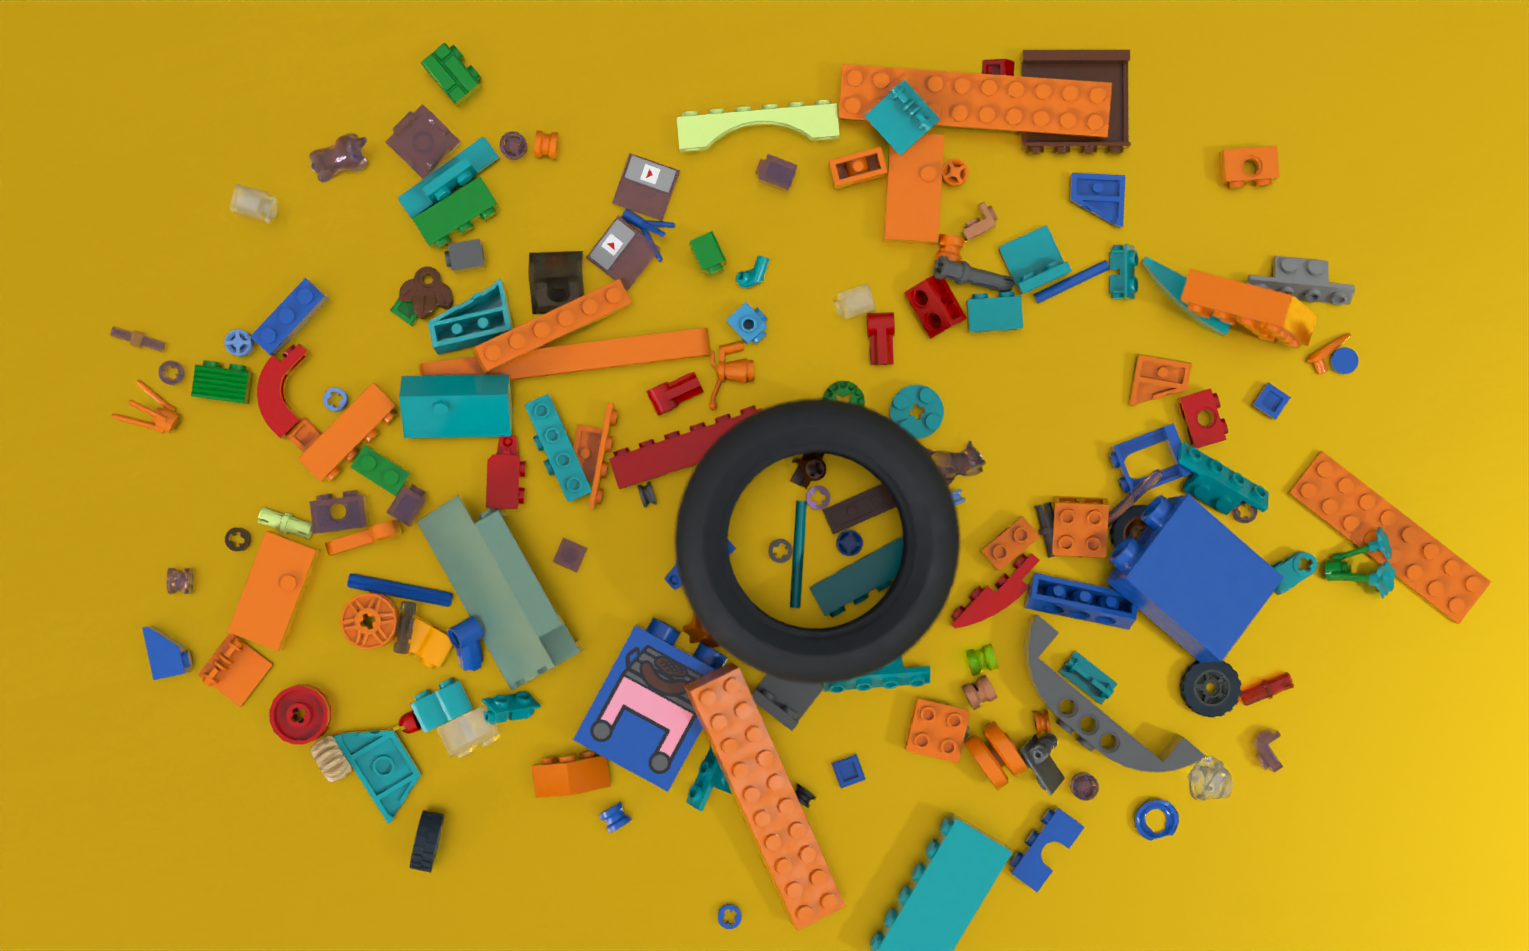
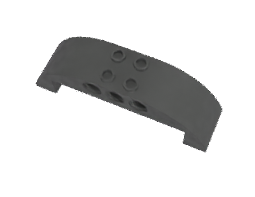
[1024,614,1204,772]

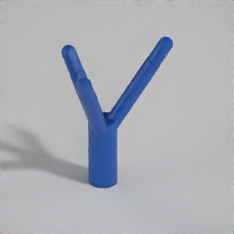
[622,209,675,262]

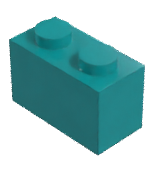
[966,292,1023,333]

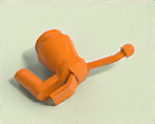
[709,340,755,410]

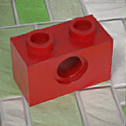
[1177,388,1228,448]

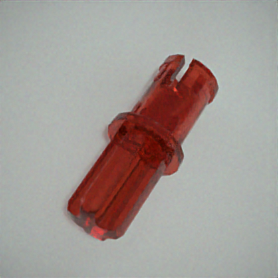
[1240,672,1294,706]

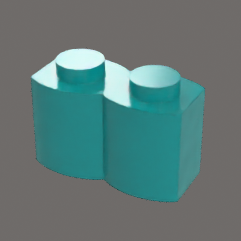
[411,678,474,733]

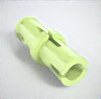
[257,507,314,540]

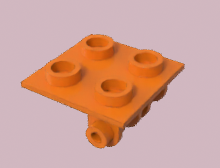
[198,633,273,707]

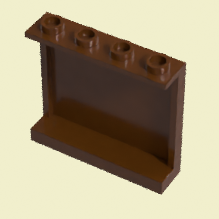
[1021,50,1131,154]

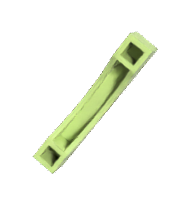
[677,100,840,152]

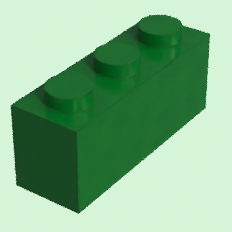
[412,177,499,249]

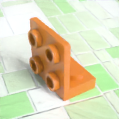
[1052,496,1109,557]
[904,697,970,763]

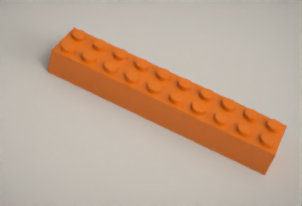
[839,64,1112,138]
[684,662,846,931]

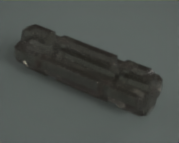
[393,601,417,654]

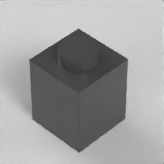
[445,239,486,273]

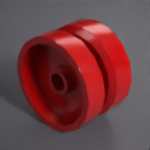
[269,684,333,745]

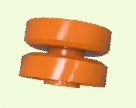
[963,721,1028,791]

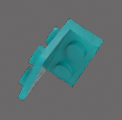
[999,226,1072,296]

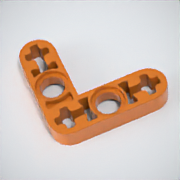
[325,520,403,556]

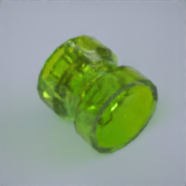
[965,643,999,676]

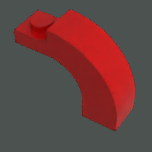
[257,344,311,439]

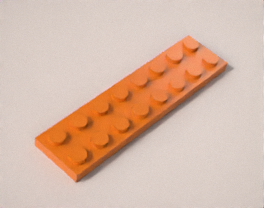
[1288,451,1491,624]

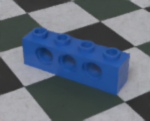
[1025,573,1138,630]

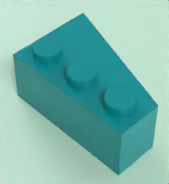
[428,279,514,354]

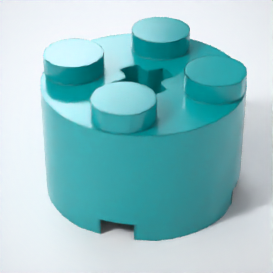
[889,385,944,438]

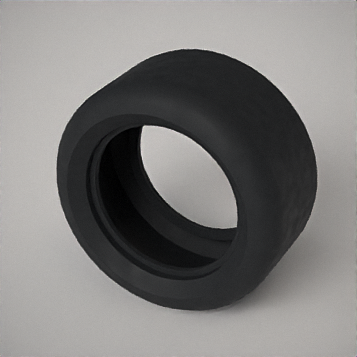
[675,399,960,684]

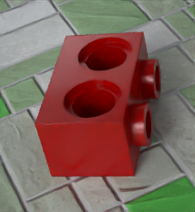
[904,275,967,339]

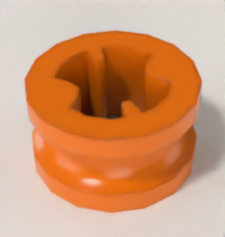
[1033,709,1051,735]

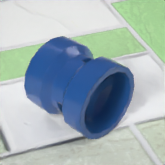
[836,530,863,556]

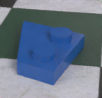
[1070,173,1125,228]

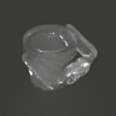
[1188,755,1233,801]

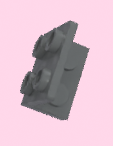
[751,675,824,731]

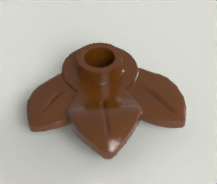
[399,267,453,320]

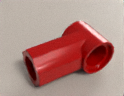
[867,312,895,365]
[646,372,704,416]

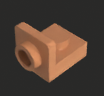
[961,202,998,242]

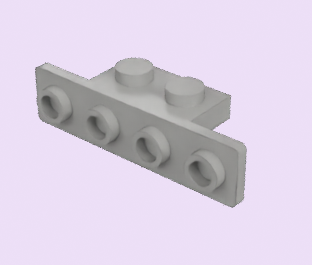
[1246,256,1355,305]

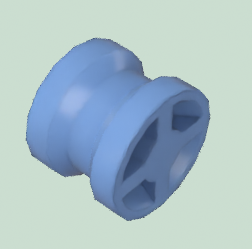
[224,329,255,357]

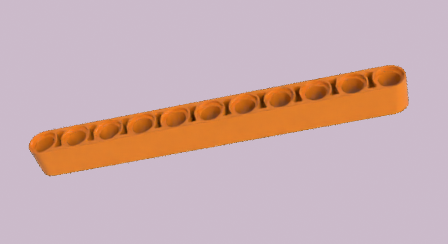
[419,328,711,380]

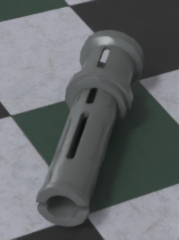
[934,255,1014,292]

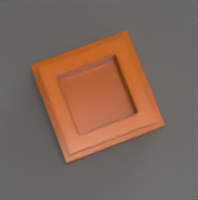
[286,417,323,453]

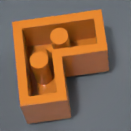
[531,751,611,798]

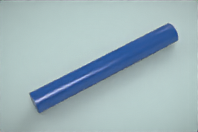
[1033,260,1110,304]

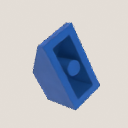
[142,626,192,680]

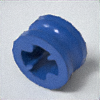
[718,904,742,929]

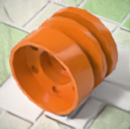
[340,592,402,650]

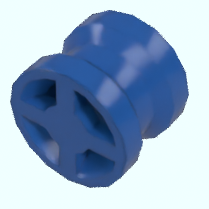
[598,801,632,834]

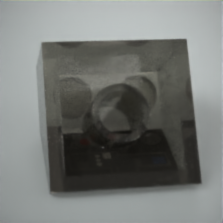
[528,251,585,314]

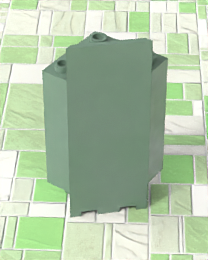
[417,495,583,691]

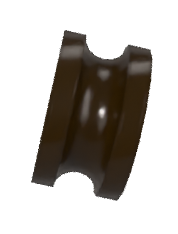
[225,528,251,551]

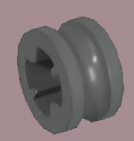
[637,482,657,508]
[769,539,793,563]

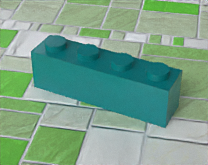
[809,536,903,618]

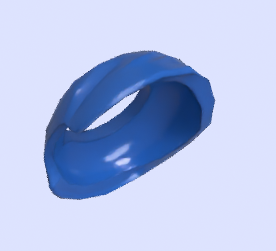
[1135,799,1179,841]

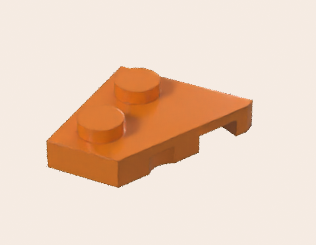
[1129,354,1192,406]

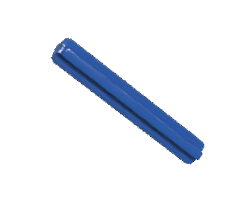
[347,573,453,607]

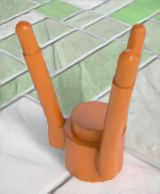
[112,380,179,433]

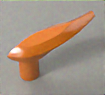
[1307,333,1351,374]

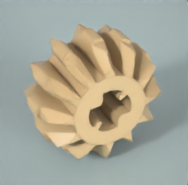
[311,736,352,782]

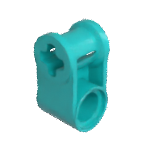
[1271,551,1317,595]

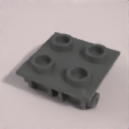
[1020,733,1065,795]

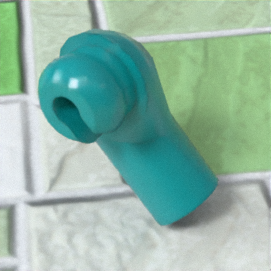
[736,255,770,288]

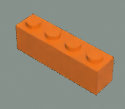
[298,383,399,482]

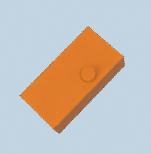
[883,134,944,245]
[227,531,321,651]

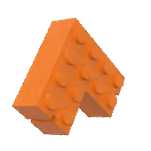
[1180,269,1317,348]

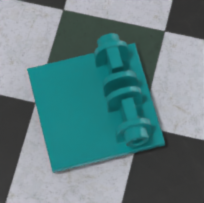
[865,80,941,156]

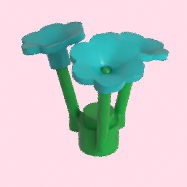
[1325,526,1395,599]

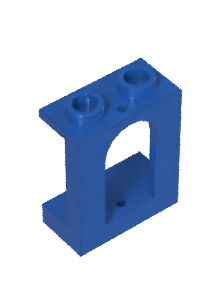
[1109,423,1193,497]

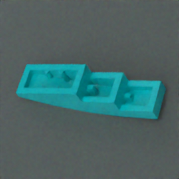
[1140,256,1231,336]

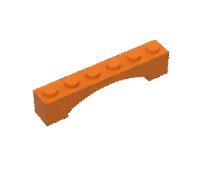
[472,279,632,375]

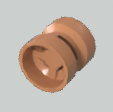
[962,675,998,710]

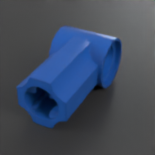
[447,616,483,671]

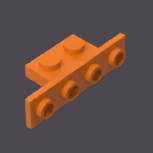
[573,402,618,509]

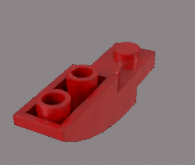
[950,553,1040,628]

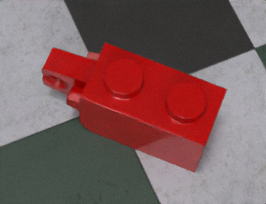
[486,435,527,509]

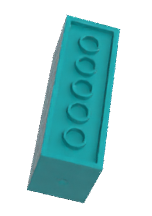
[869,813,1012,951]

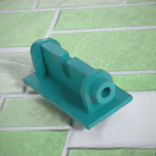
[1110,244,1138,299]
[1059,651,1117,704]
[482,692,541,724]

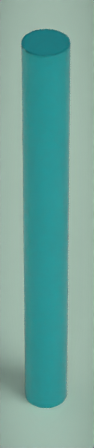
[790,501,807,608]

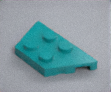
[334,728,421,824]

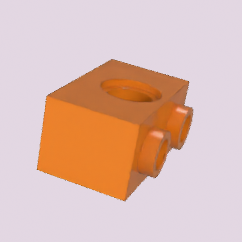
[828,146,888,190]
[1220,146,1279,188]
[979,516,1040,571]

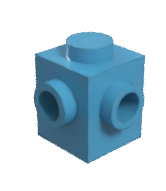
[726,302,768,345]

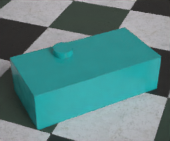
[399,374,513,438]

